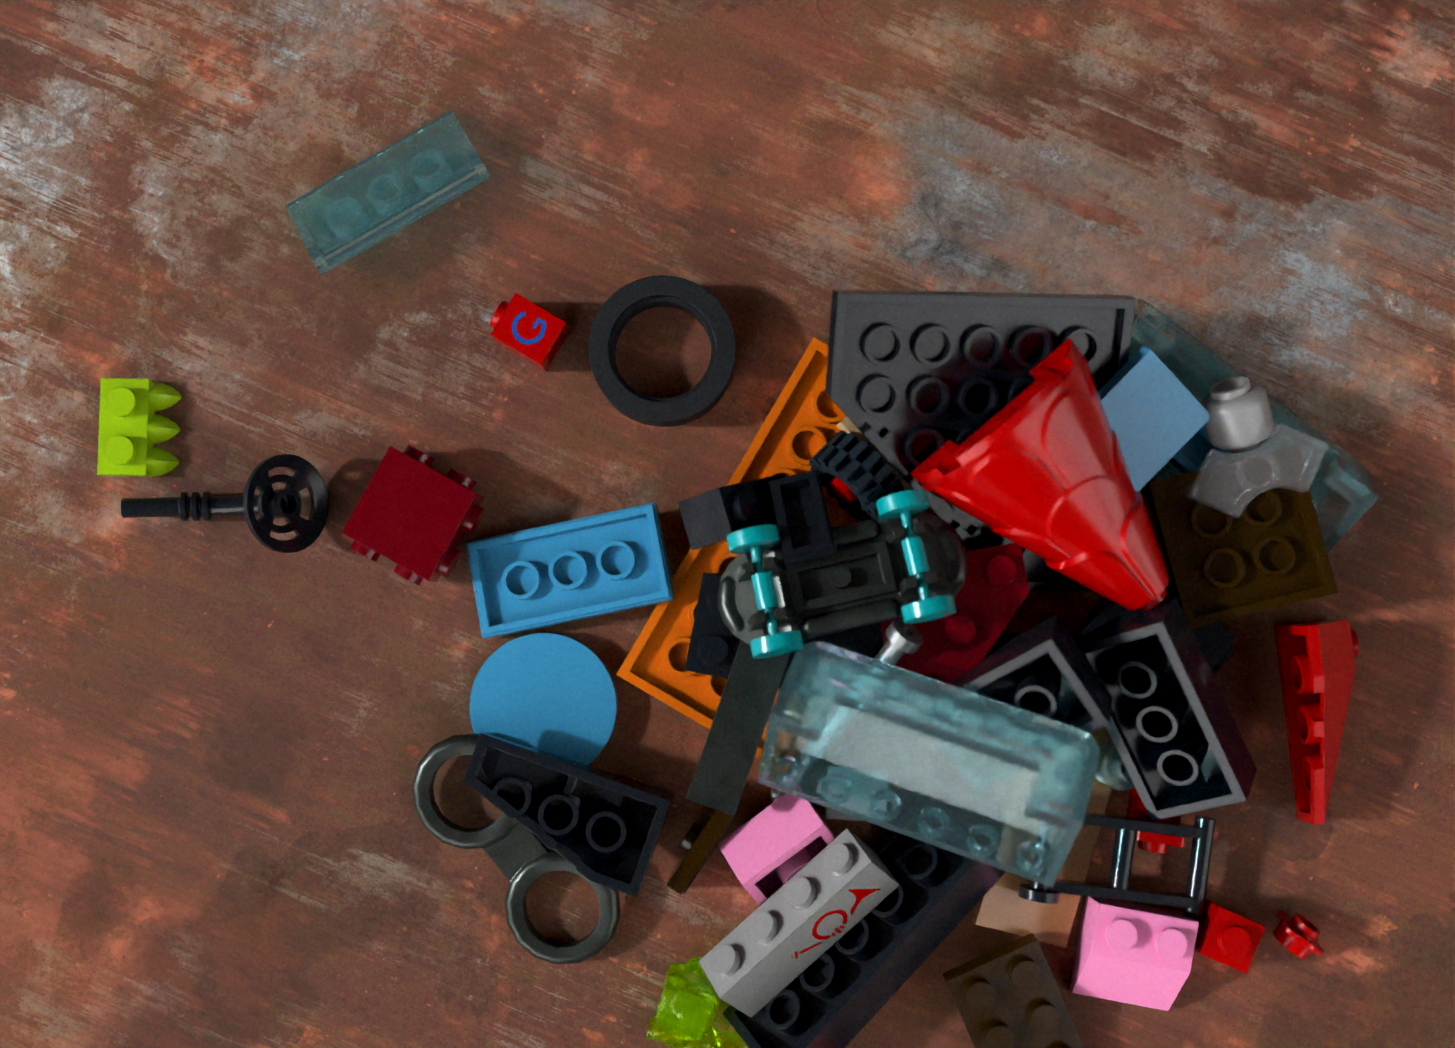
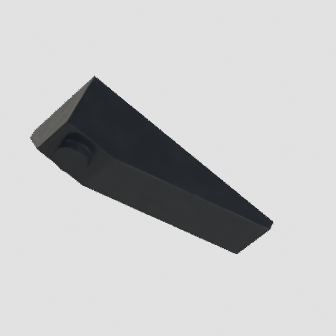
[464,732,675,897]

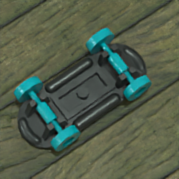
[717,489,968,659]

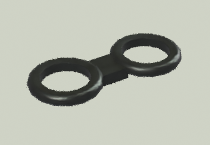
[412,733,621,965]

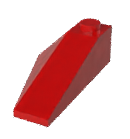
[1274,619,1359,825]

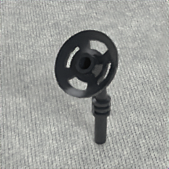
[121,454,329,553]

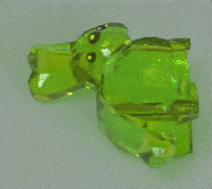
[645,956,748,1048]

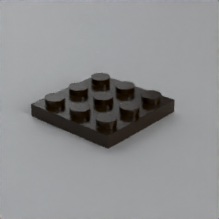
[1145,446,1338,629]

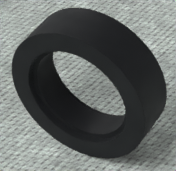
[589,275,736,427]

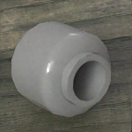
[1201,377,1274,455]

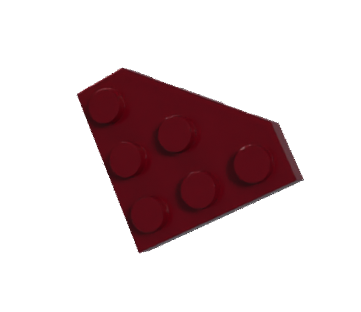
[879,543,1030,719]

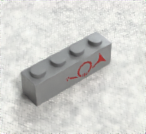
[699,828,899,1018]

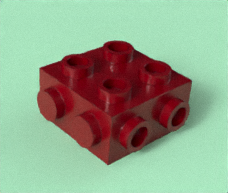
[341,444,485,585]

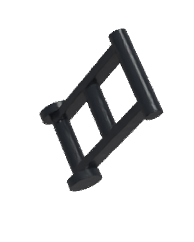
[1018,795,1216,919]

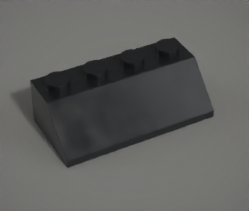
[1076,596,1257,821]

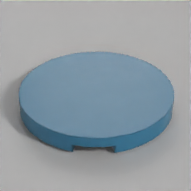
[469,633,618,765]

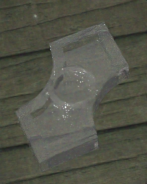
[1189,423,1329,518]

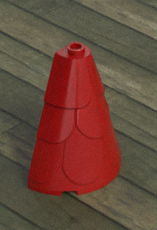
[910,338,1169,611]

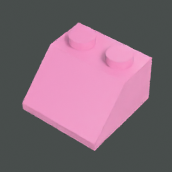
[717,786,836,906]
[1069,896,1199,1011]

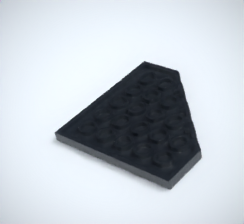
[825,289,1136,591]

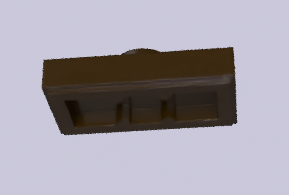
[667,809,737,895]

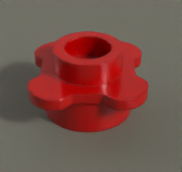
[1273,910,1325,960]

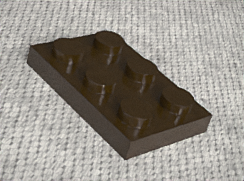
[942,933,1084,1048]

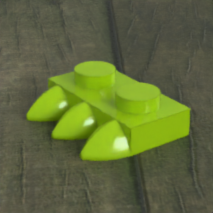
[97,378,182,477]

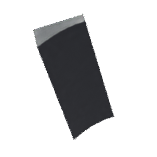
[723,795,1005,1048]

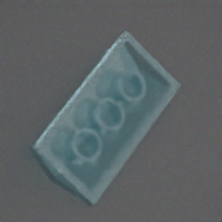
[286,110,491,275]

